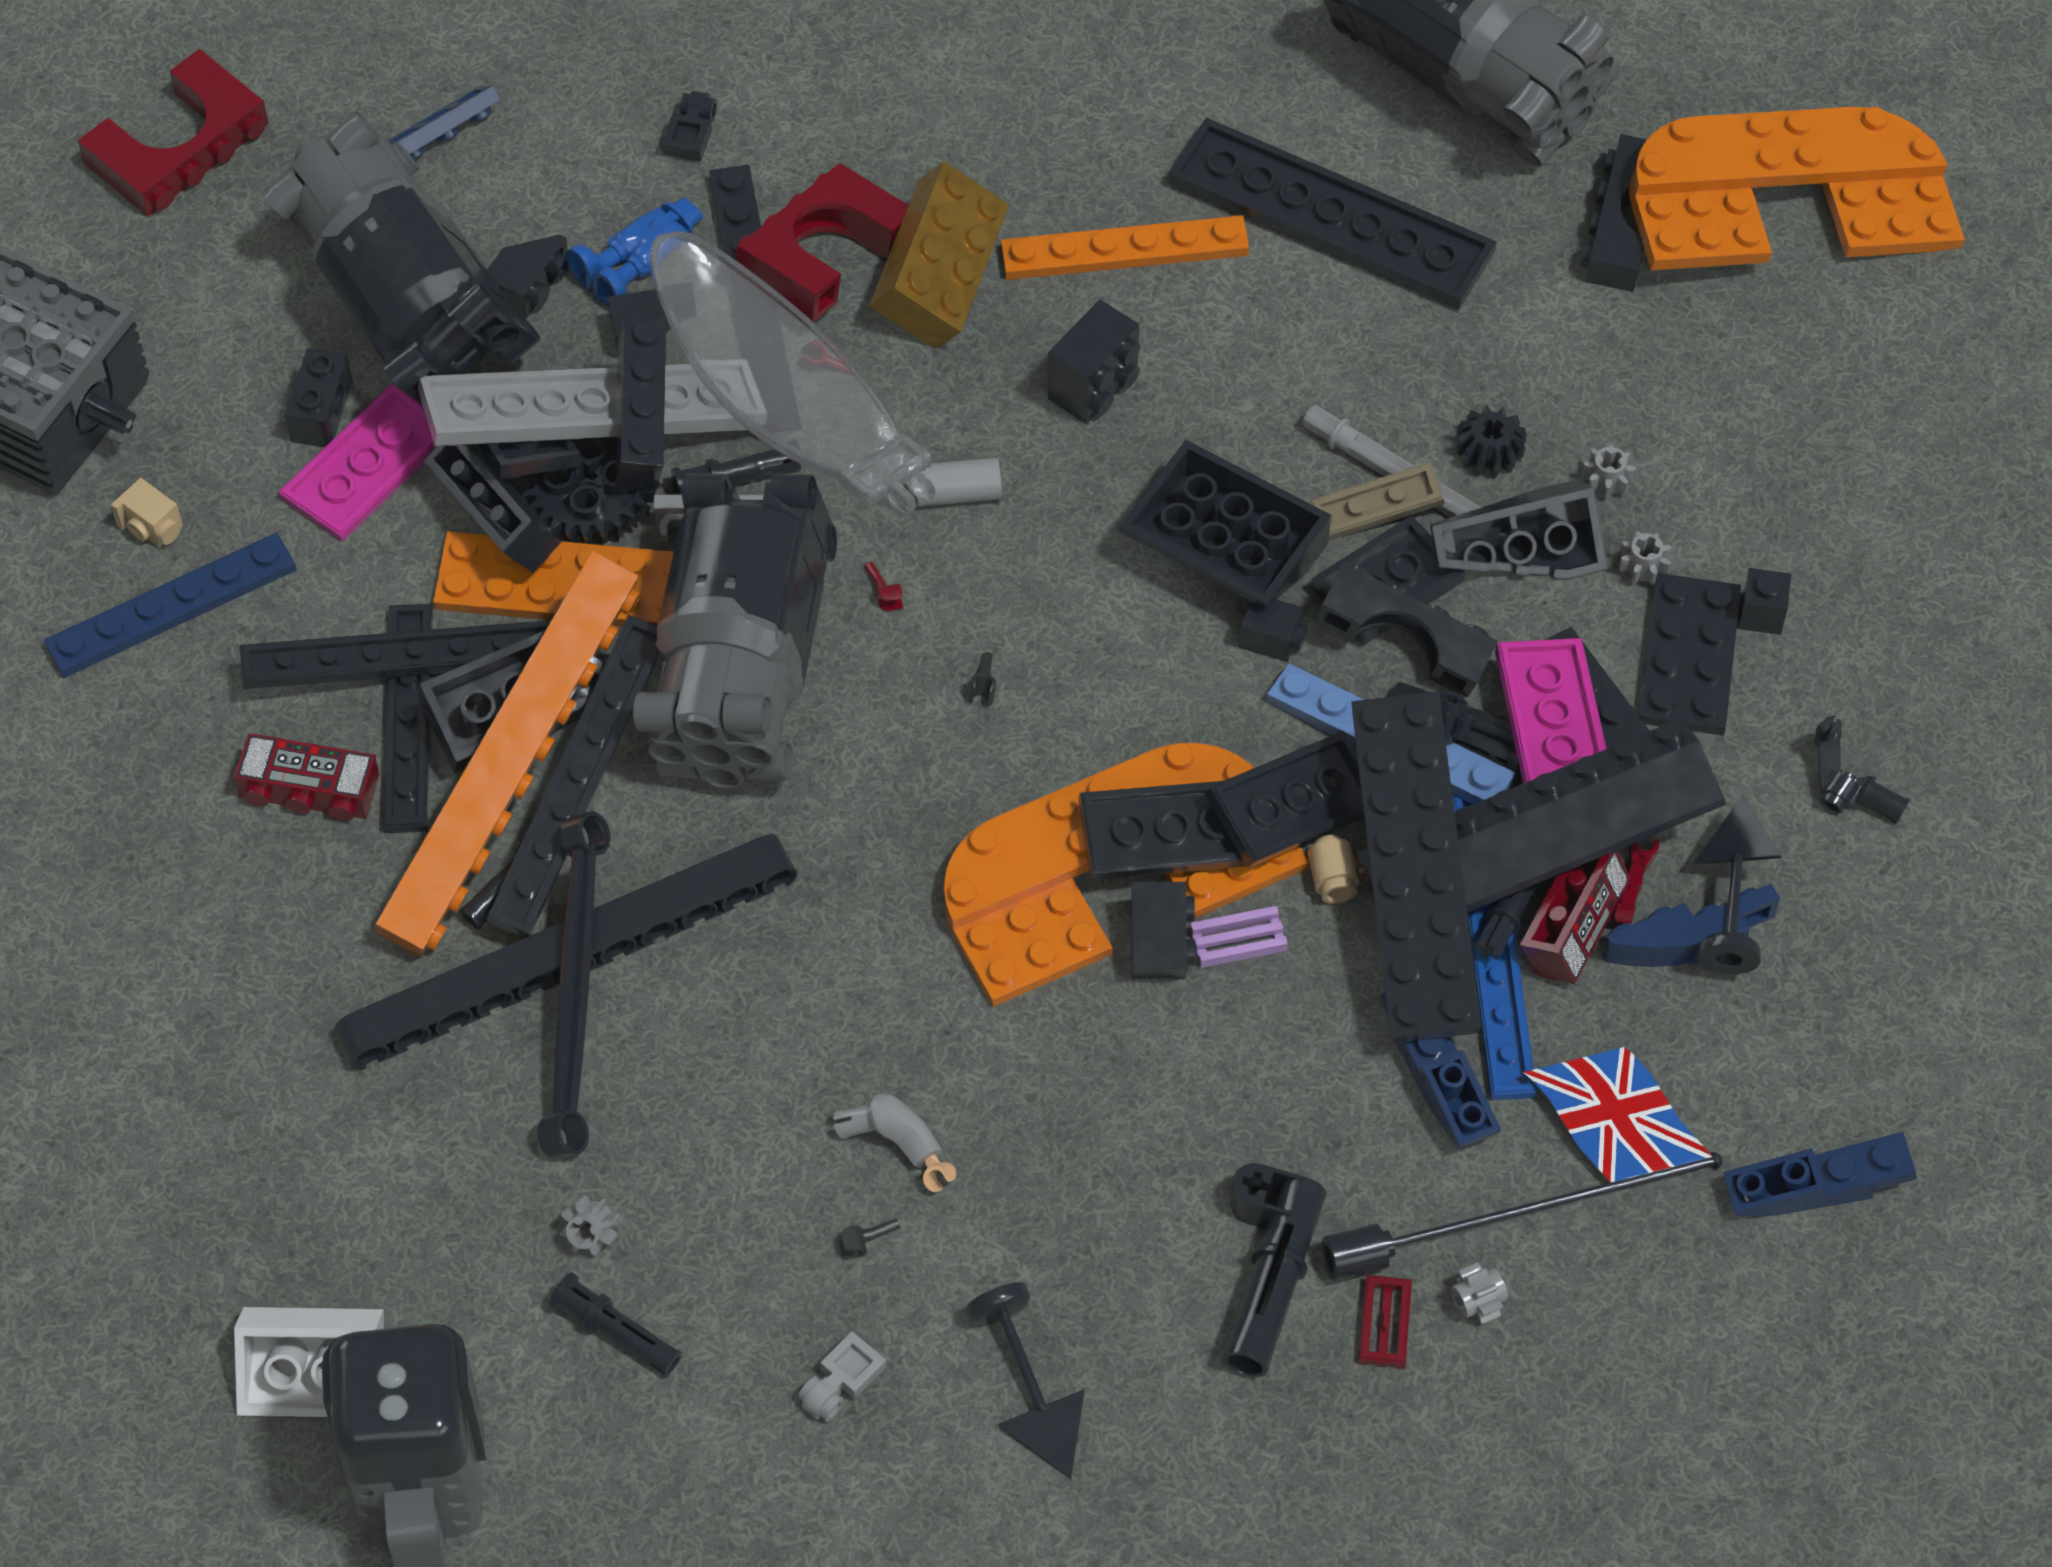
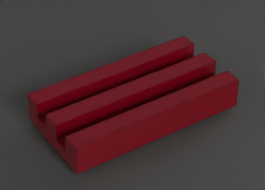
[1358,1275,1412,1370]

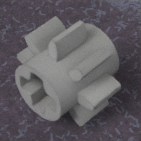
[1582,445,1636,499]
[1619,531,1672,585]
[560,1195,619,1256]
[1451,1262,1508,1324]

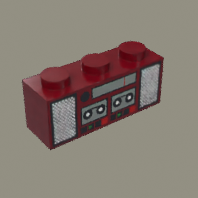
[234,733,380,821]
[1520,850,1631,984]

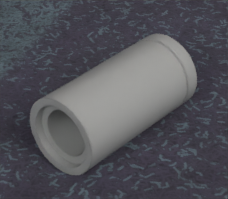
[914,457,1002,507]

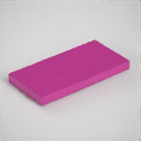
[278,384,437,542]
[1495,638,1607,783]

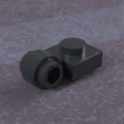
[661,90,717,161]

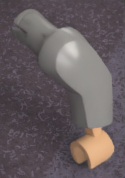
[834,1094,956,1192]

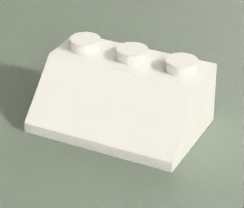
[234,1307,384,1417]

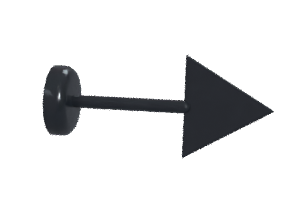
[1695,794,1782,975]
[966,1282,1085,1479]

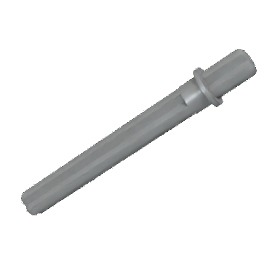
[1303,405,1481,518]

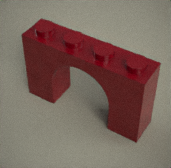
[77,48,269,217]
[735,163,909,324]

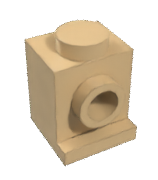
[111,478,183,548]

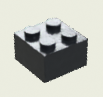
[1047,299,1141,424]

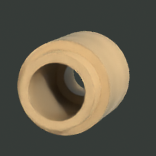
[1307,835,1359,904]

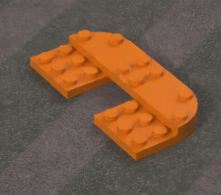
[1629,107,1965,271]
[944,743,1309,1007]

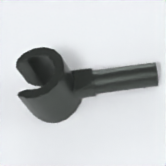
[968,652,997,706]
[839,1218,900,1260]

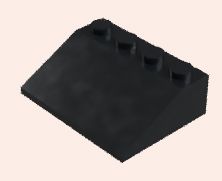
[1119,440,1332,609]

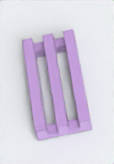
[1190,906,1288,968]

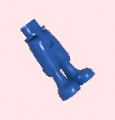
[566,197,703,306]

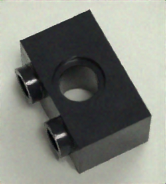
[285,348,353,448]

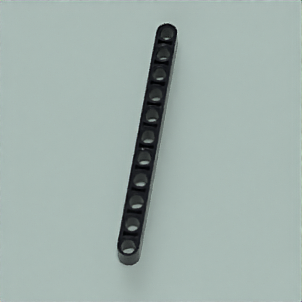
[335,834,798,1070]

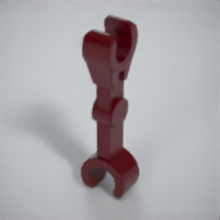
[1612,839,1660,930]

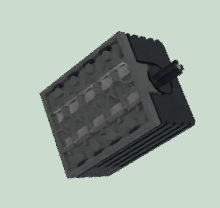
[0,246,149,494]

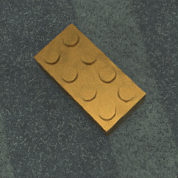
[869,161,1010,348]

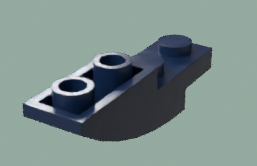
[1602,884,1780,967]
[1380,993,1501,1148]
[1723,1131,1917,1217]

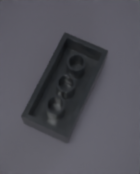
[418,630,604,774]

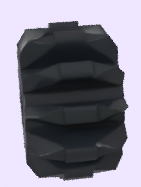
[1455,404,1527,478]

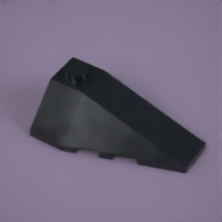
[1430,479,1607,579]

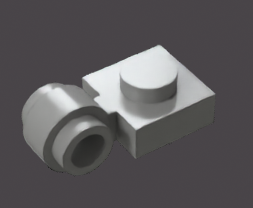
[798,1331,887,1422]

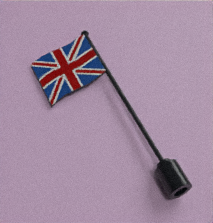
[1322,1047,1723,1281]

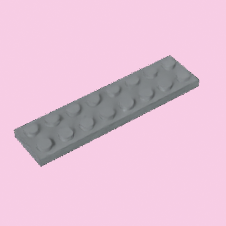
[418,361,766,446]

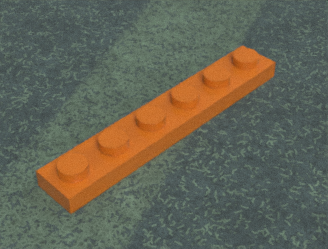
[1001,215,1249,280]

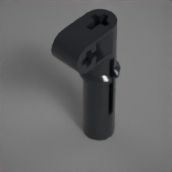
[1223,1163,1327,1377]

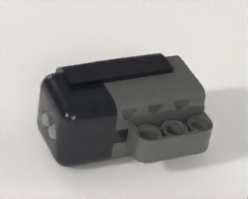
[322,1324,486,1567]

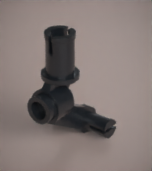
[1814,716,1910,824]

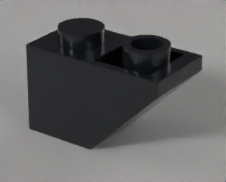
[487,234,569,318]

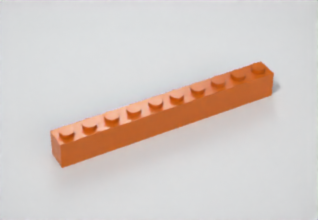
[374,550,640,957]

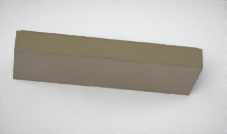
[1310,462,1445,540]

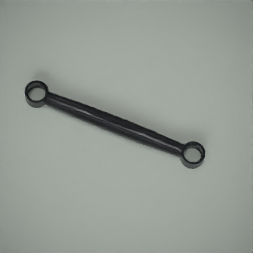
[537,811,611,1159]

